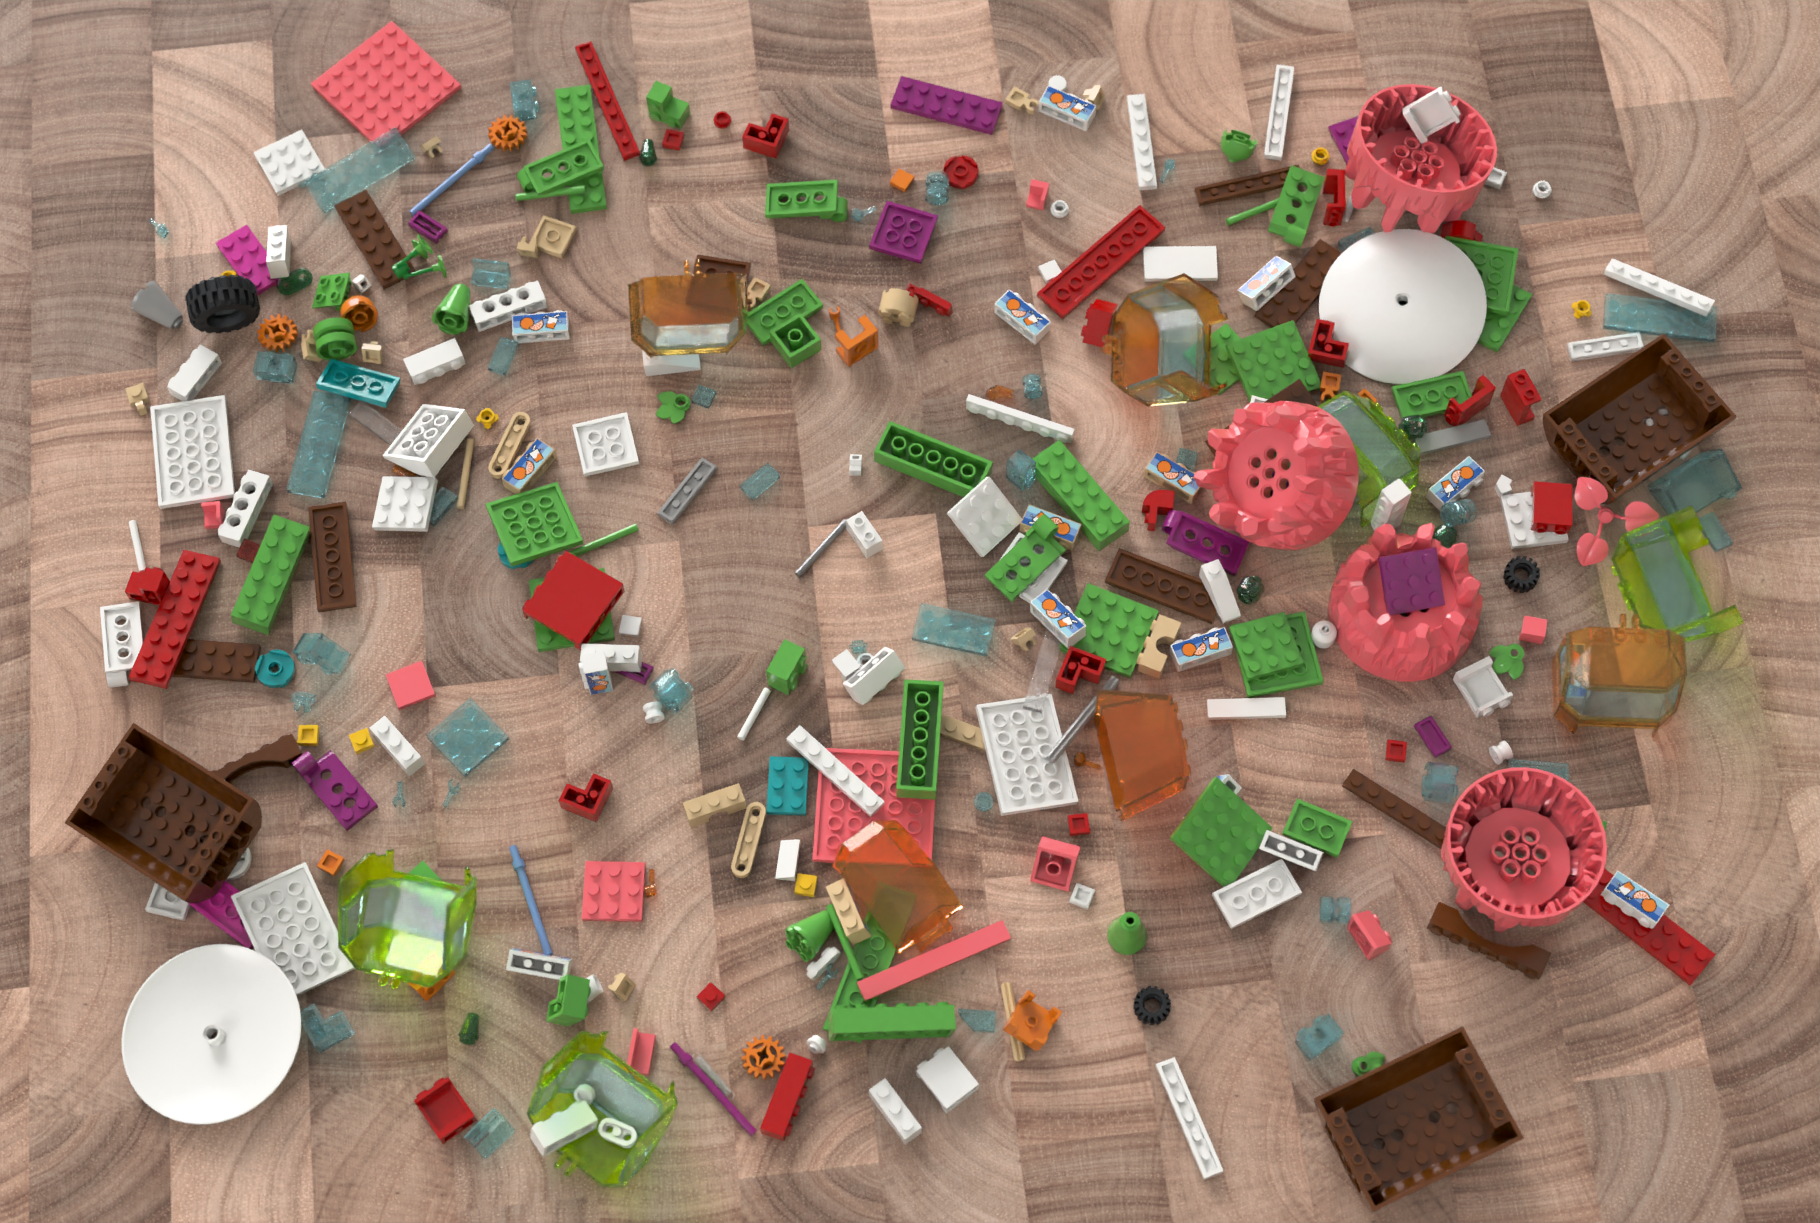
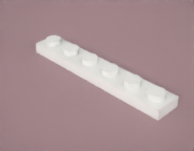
[1263,65,1294,161]
[1127,94,1157,190]
[1604,258,1715,317]
[966,394,1074,443]
[786,726,885,817]
[1155,1057,1223,1180]

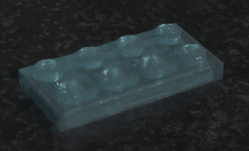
[912,603,996,657]

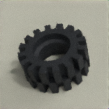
[1503,556,1540,593]
[1133,986,1171,1025]

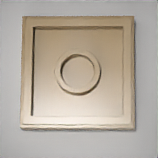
[529,215,577,259]

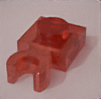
[236,538,260,564]

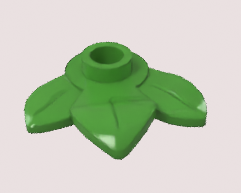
[656,391,691,424]
[1489,644,1524,680]
[1351,1052,1385,1077]

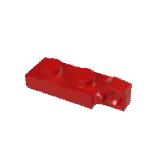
[906,283,953,317]

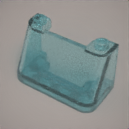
[1647,449,1742,527]

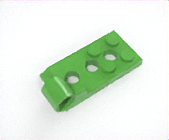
[517,139,604,196]
[1268,165,1325,247]
[765,180,848,222]
[985,514,1066,603]

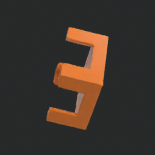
[835,315,878,367]
[1003,990,1062,1051]

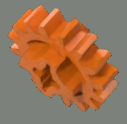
[488,115,528,152]
[257,314,298,353]
[741,1035,786,1080]

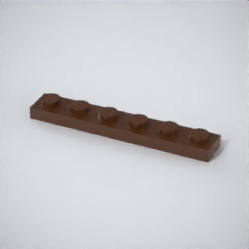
[1194,165,1300,206]
[1342,769,1446,849]

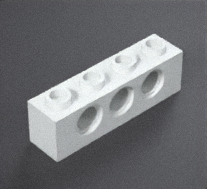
[469,281,547,332]
[218,470,273,549]
[1371,478,1412,531]

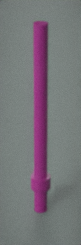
[670,1042,757,1136]

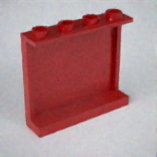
[522,551,625,651]

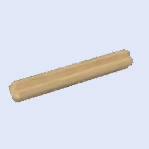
[1001,982,1025,1061]

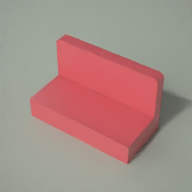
[627,1028,656,1076]

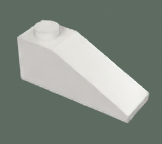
[642,348,701,376]
[1199,559,1241,624]

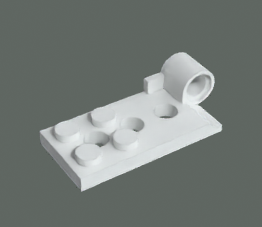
[100,601,143,688]

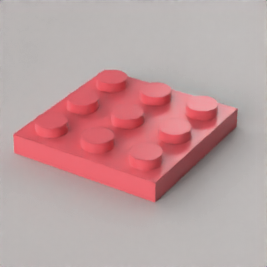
[582,861,646,922]

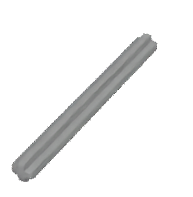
[1046,676,1120,764]

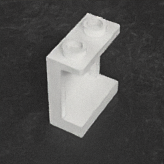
[1402,87,1461,144]
[1453,656,1513,718]
[916,1046,979,1114]

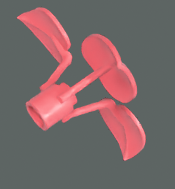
[1575,477,1659,566]

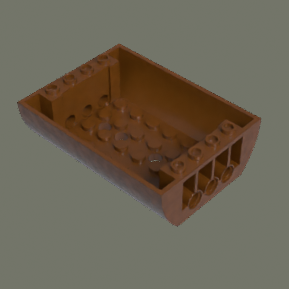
[1543,333,1737,505]
[65,723,262,903]
[1314,1026,1524,1213]

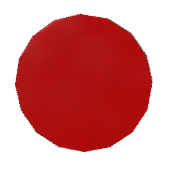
[943,155,979,189]

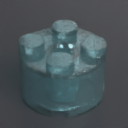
[649,668,694,714]
[1421,762,1458,804]

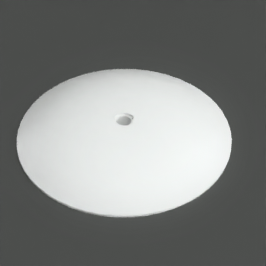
[1319,229,1487,384]
[122,944,302,1124]

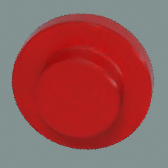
[713,111,731,129]

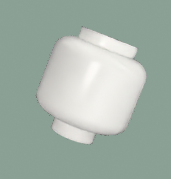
[1311,620,1337,649]

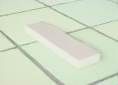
[1567,332,1644,362]
[1207,697,1286,720]

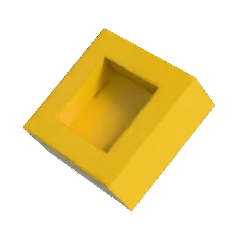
[297,725,320,746]
[349,728,375,754]
[794,873,817,897]

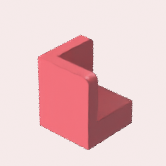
[1026,179,1049,211]
[201,501,225,529]
[1519,616,1547,644]

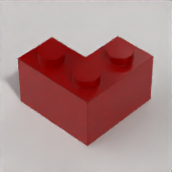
[742,113,789,159]
[1081,299,1118,348]
[1308,319,1349,368]
[125,567,170,606]
[1055,646,1106,694]
[558,773,613,823]

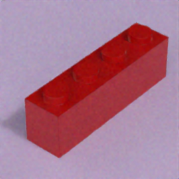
[760,1052,815,1141]

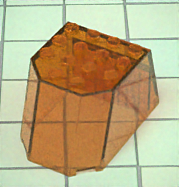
[1093,690,1191,821]

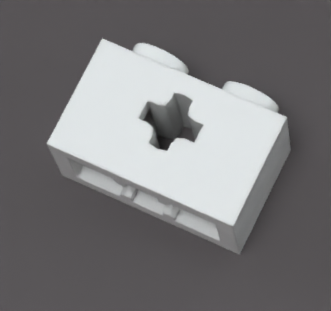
[846,511,883,559]

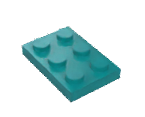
[766,756,809,816]

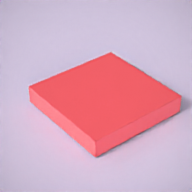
[386,661,435,710]

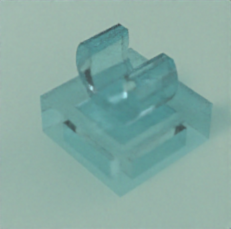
[290,691,316,713]

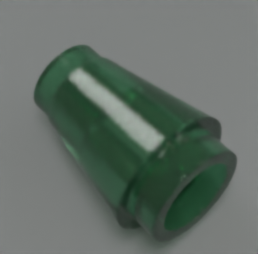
[639,139,657,166]
[458,1013,479,1045]

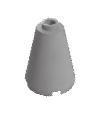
[131,281,183,329]

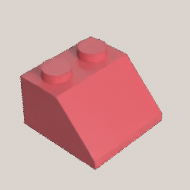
[1030,836,1080,891]
[1347,910,1392,961]

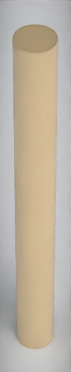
[457,438,474,509]

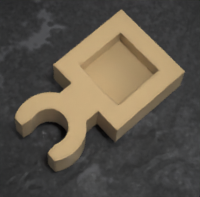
[1005,87,1039,114]
[742,277,771,310]

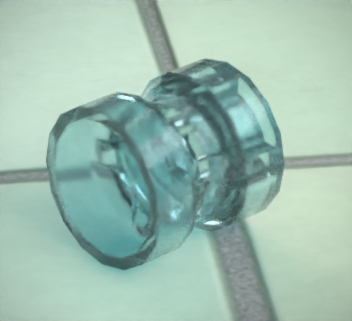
[1022,374,1043,399]

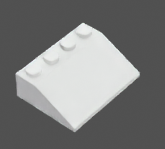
[383,404,474,477]

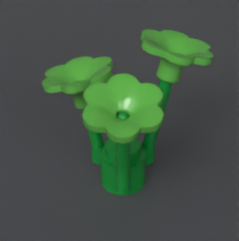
[391,234,447,280]

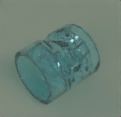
[925,171,949,205]
[1440,498,1477,527]
[1320,897,1351,923]

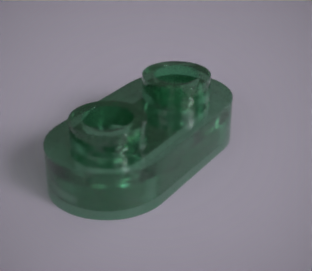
[277,267,313,295]

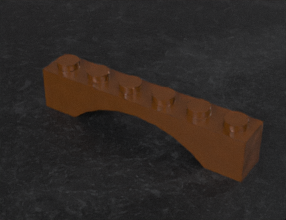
[211,734,302,784]
[1427,902,1551,980]

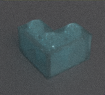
[292,633,351,675]
[301,1003,356,1054]

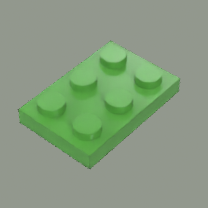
[1282,798,1352,858]

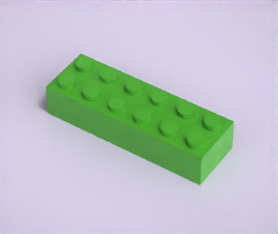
[874,421,993,497]
[1029,440,1130,551]
[231,515,310,635]
[896,679,944,800]
[828,1002,956,1041]

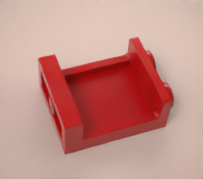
[1322,169,1346,227]
[1500,369,1542,426]
[1444,374,1496,426]
[1531,481,1573,535]
[414,1077,478,1144]

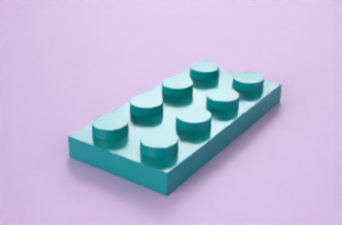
[316,359,400,408]

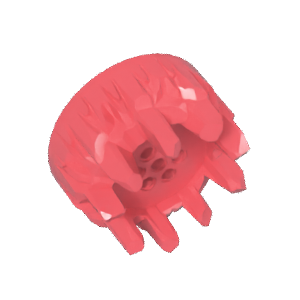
[1345,84,1497,234]
[1194,401,1359,551]
[1328,523,1483,682]
[1441,767,1607,933]

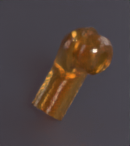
[986,385,1014,400]
[392,464,418,477]

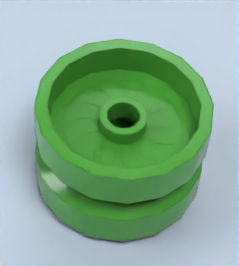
[313,318,357,361]

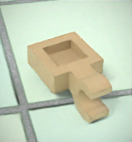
[301,329,323,362]
[125,383,149,416]

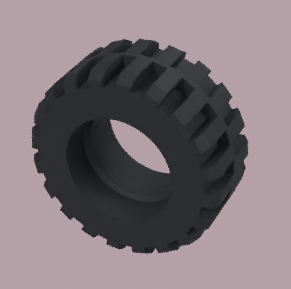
[185,275,260,334]

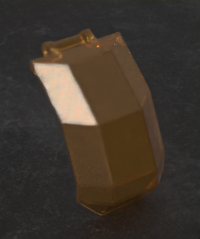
[833,820,963,954]

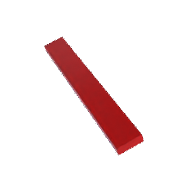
[575,41,640,161]

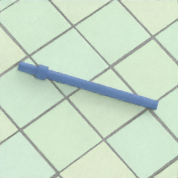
[409,144,494,216]
[509,845,553,955]

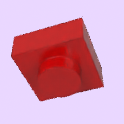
[662,129,684,151]
[1385,739,1407,763]
[1067,813,1090,836]
[697,982,726,1011]

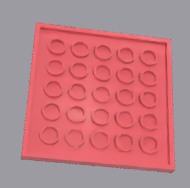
[311,21,461,152]
[812,748,935,868]

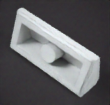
[775,839,800,881]

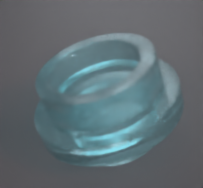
[849,640,868,654]
[974,792,993,812]

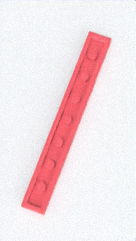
[856,920,1011,1002]

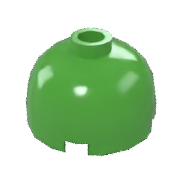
[1220,130,1258,163]

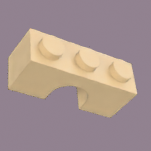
[1136,614,1181,679]
[683,783,746,827]

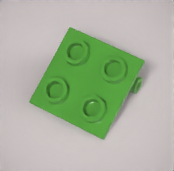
[312,273,352,311]

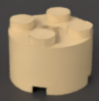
[878,288,919,327]

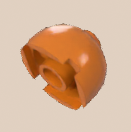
[340,295,378,332]

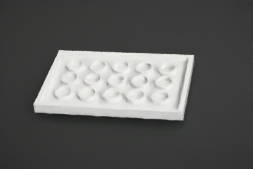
[150,395,235,509]
[976,694,1079,816]
[231,862,355,996]

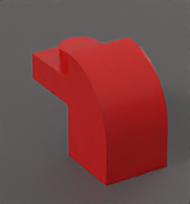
[1440,220,1483,242]
[1141,490,1175,531]

